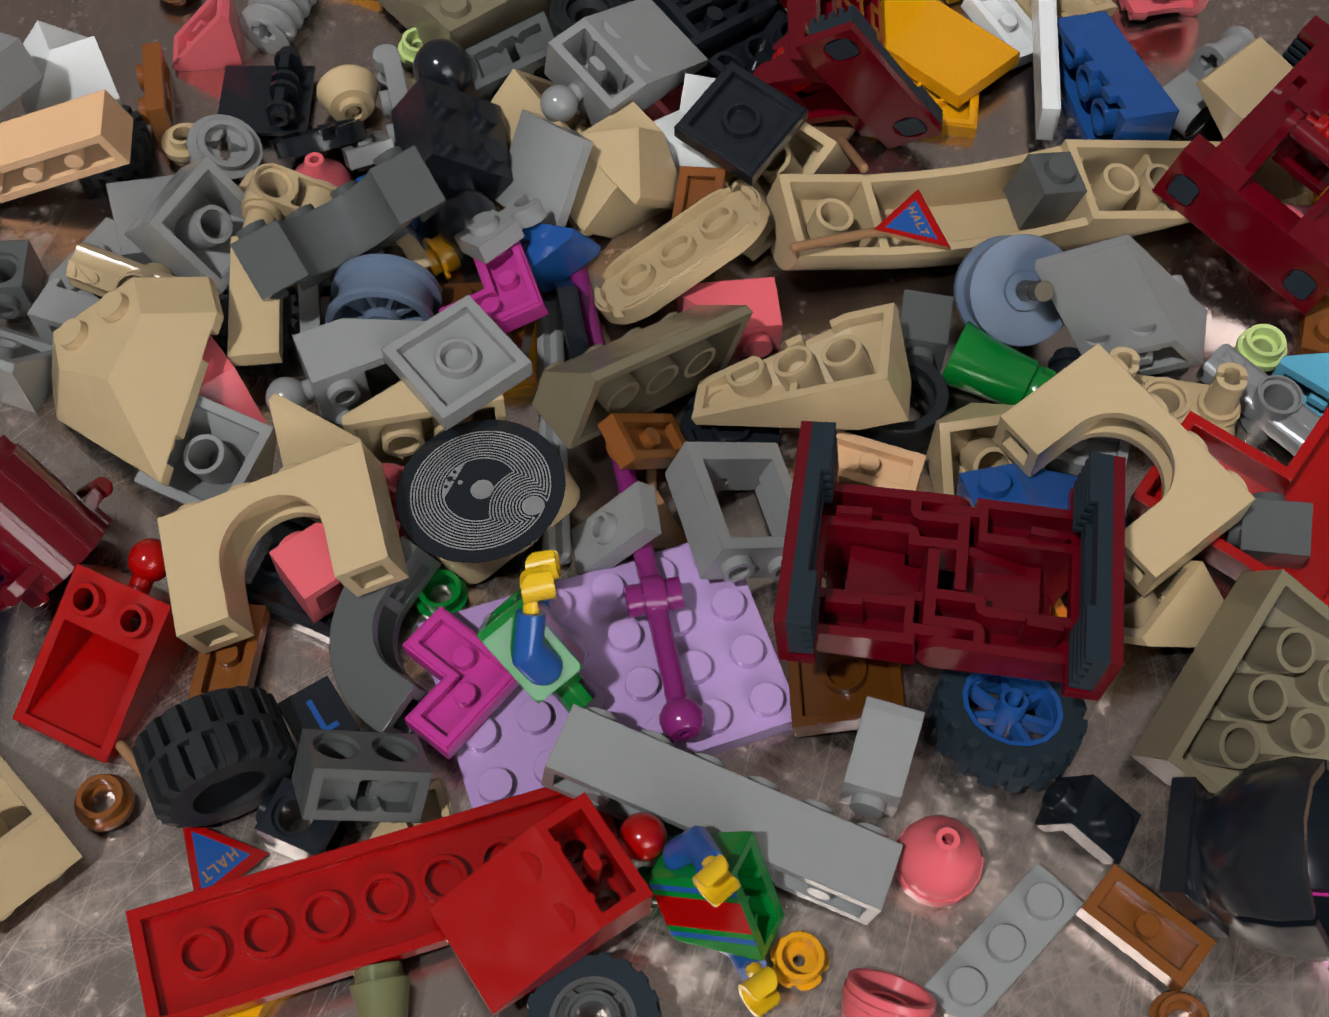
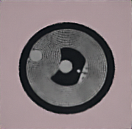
[396,419,566,563]

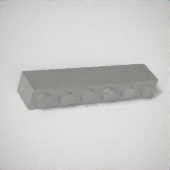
[541,704,903,926]

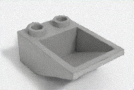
[540,0,708,125]
[1035,234,1208,379]
[266,318,425,430]

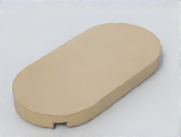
[593,186,769,324]

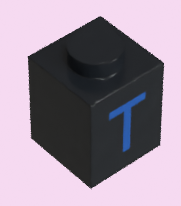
[277,676,360,746]

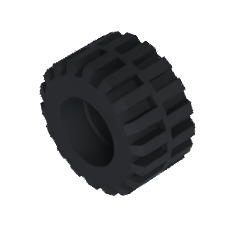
[133,686,297,828]

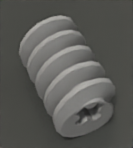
[239,0,317,55]

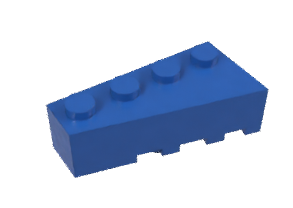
[1057,11,1180,141]

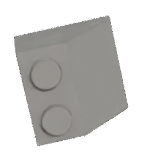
[124,155,244,293]

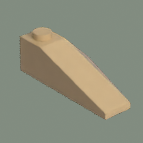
[692,302,912,430]

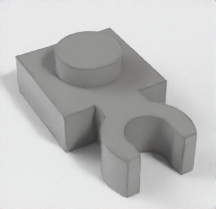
[454,192,547,264]

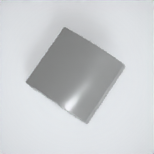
[494,109,593,227]

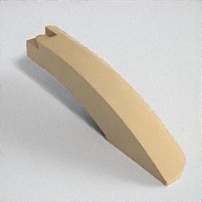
[766,139,1222,271]

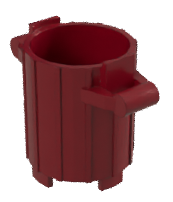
[0,435,114,613]

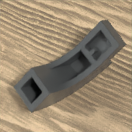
[329,536,441,734]

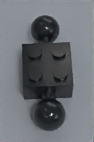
[391,38,513,251]

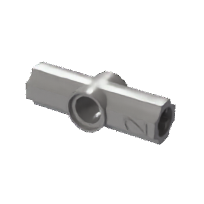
[1196,343,1321,456]

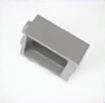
[665,441,792,582]

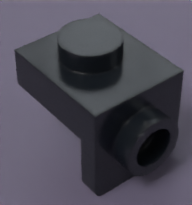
[1035,774,1141,864]

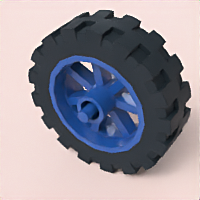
[928,669,1088,792]

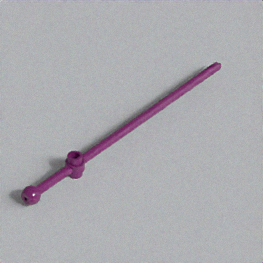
[570,264,705,741]

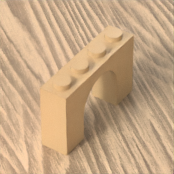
[993,343,1256,597]
[157,441,409,654]

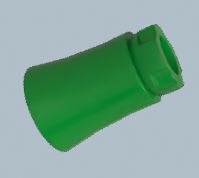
[942,321,1057,405]

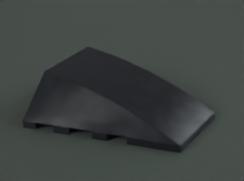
[620,0,788,78]

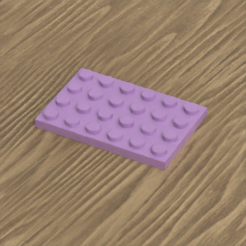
[417,543,793,808]

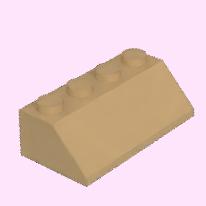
[491,68,667,239]

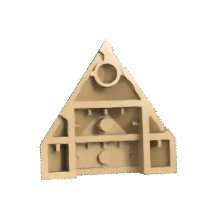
[51,277,224,487]

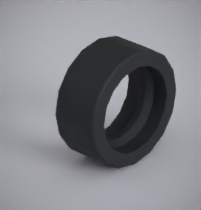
[855,354,950,452]

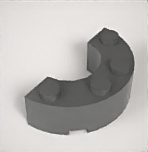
[230,145,446,302]

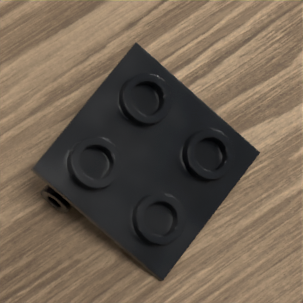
[218,46,316,136]

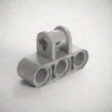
[1163,25,1255,139]

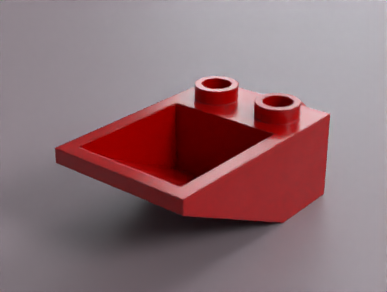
[12,538,187,764]
[428,792,667,1017]

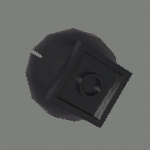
[1159,756,1329,962]

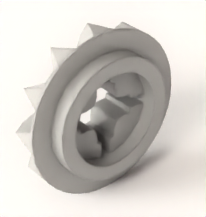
[185,114,263,182]

